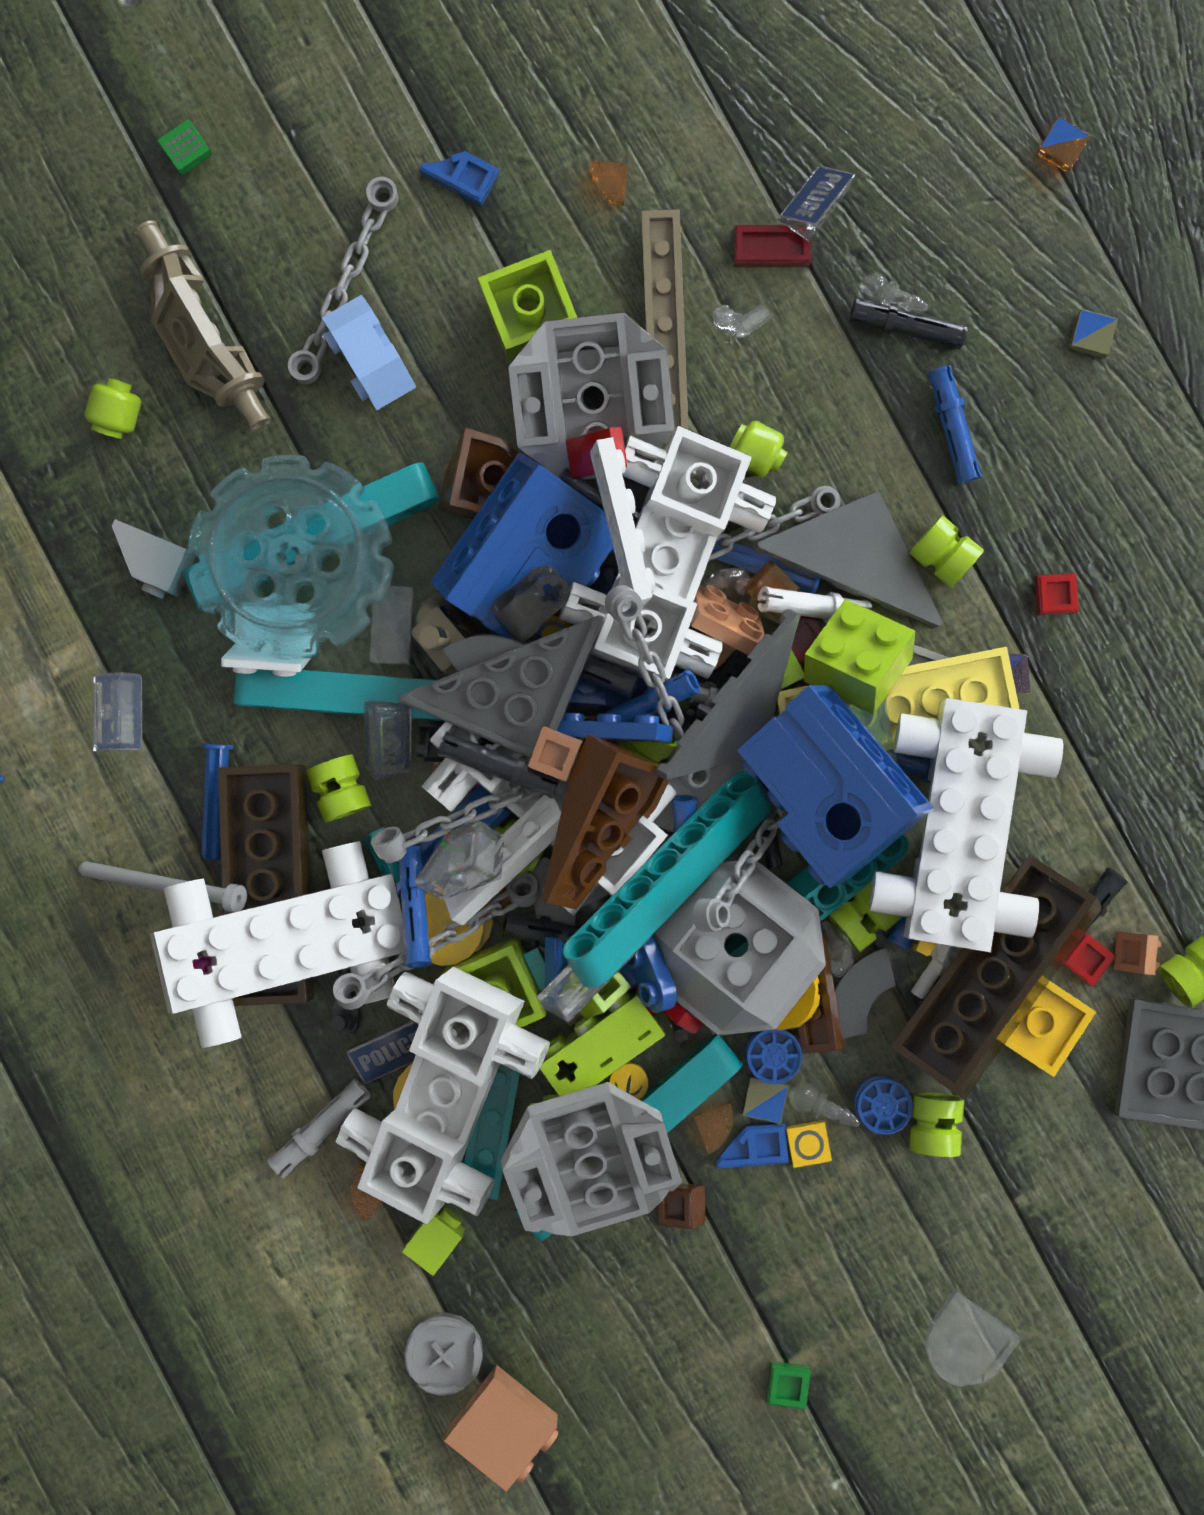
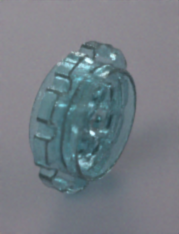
[188,455,394,660]

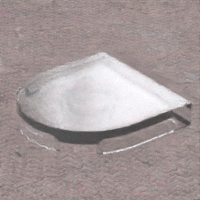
[925,1289,1021,1387]

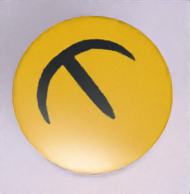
[609,1062,648,1100]

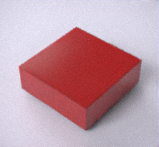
[1034,573,1079,615]
[1062,933,1116,987]

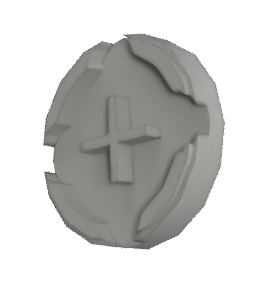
[404,1312,483,1396]

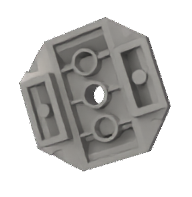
[508,313,675,479]
[652,861,826,1035]
[501,1082,682,1236]

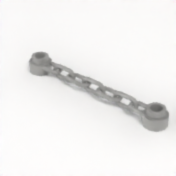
[288,177,399,385]
[708,486,840,561]
[605,585,711,788]
[371,750,580,863]
[693,807,789,932]
[333,872,540,1010]

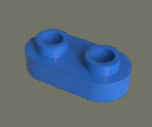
[625,935,677,1013]

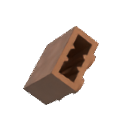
[444,1365,558,1492]

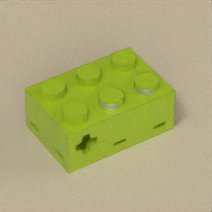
[540,988,665,1097]

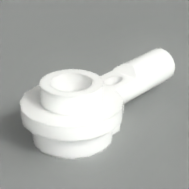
[911,943,962,1000]

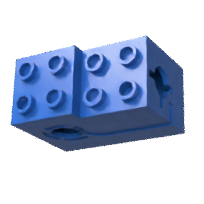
[430,452,614,641]
[737,685,934,888]

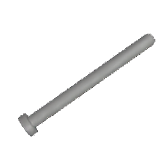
[78,861,247,913]

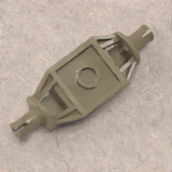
[134,220,271,432]

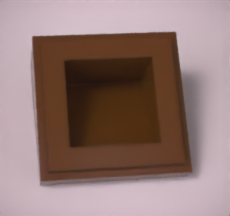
[658,1184,705,1229]

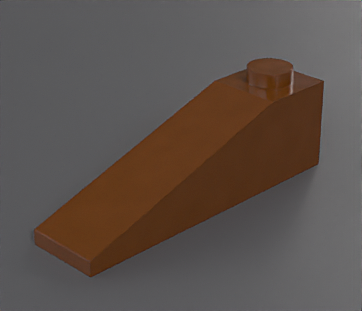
[438,428,542,519]
[542,734,670,910]

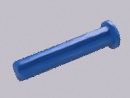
[711,539,821,594]
[201,744,234,860]

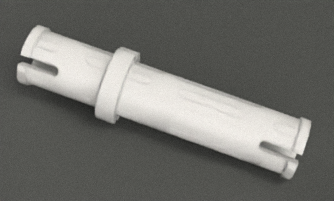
[757,586,872,623]

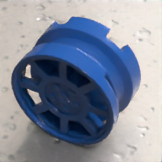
[744,1029,802,1084]
[853,1075,913,1135]

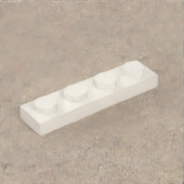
[590,437,655,609]
[442,792,564,925]

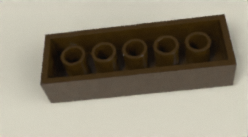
[218,764,314,1006]
[891,855,1102,1100]

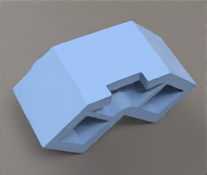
[322,295,416,410]

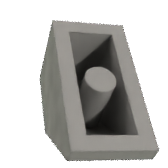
[112,519,196,599]

